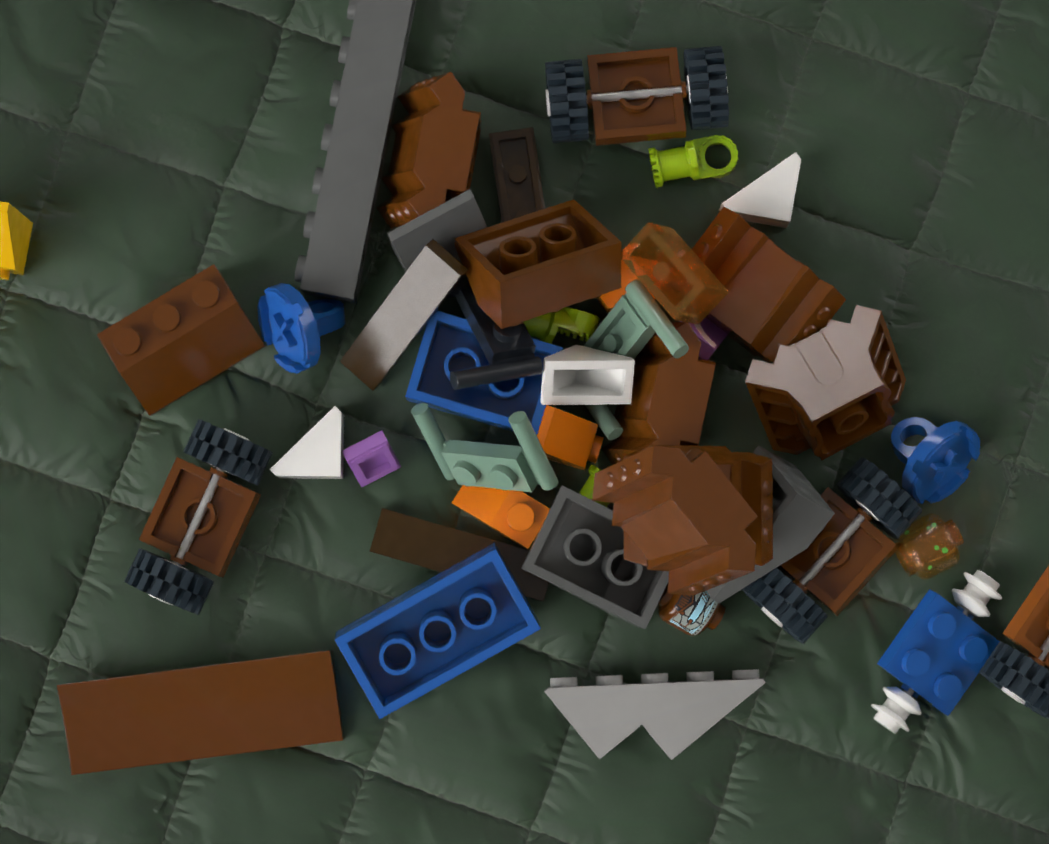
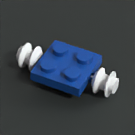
[871,570,1002,734]

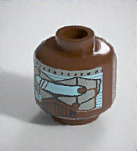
[658,584,726,636]

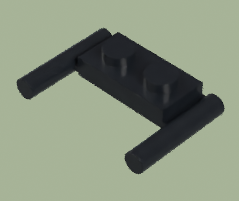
[447,277,543,390]

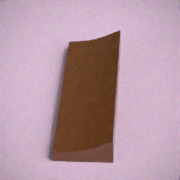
[57,650,344,775]

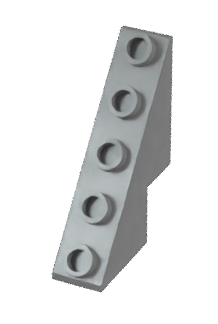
[544,669,766,760]

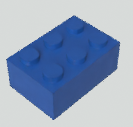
[405,311,563,435]

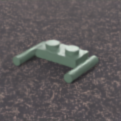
[584,279,689,440]
[411,402,558,492]

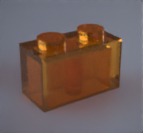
[621,222,729,325]

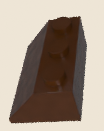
[455,199,621,329]
[96,264,266,416]

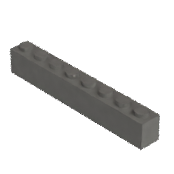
[295,0,417,304]

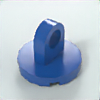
[257,283,346,374]
[891,417,980,504]

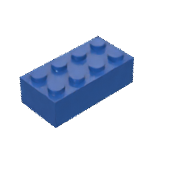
[334,542,541,719]

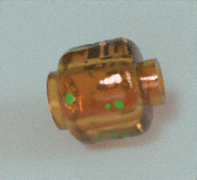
[895,513,964,580]

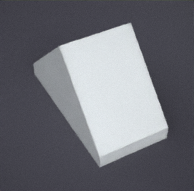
[719,152,801,228]
[540,345,635,405]
[270,406,344,479]

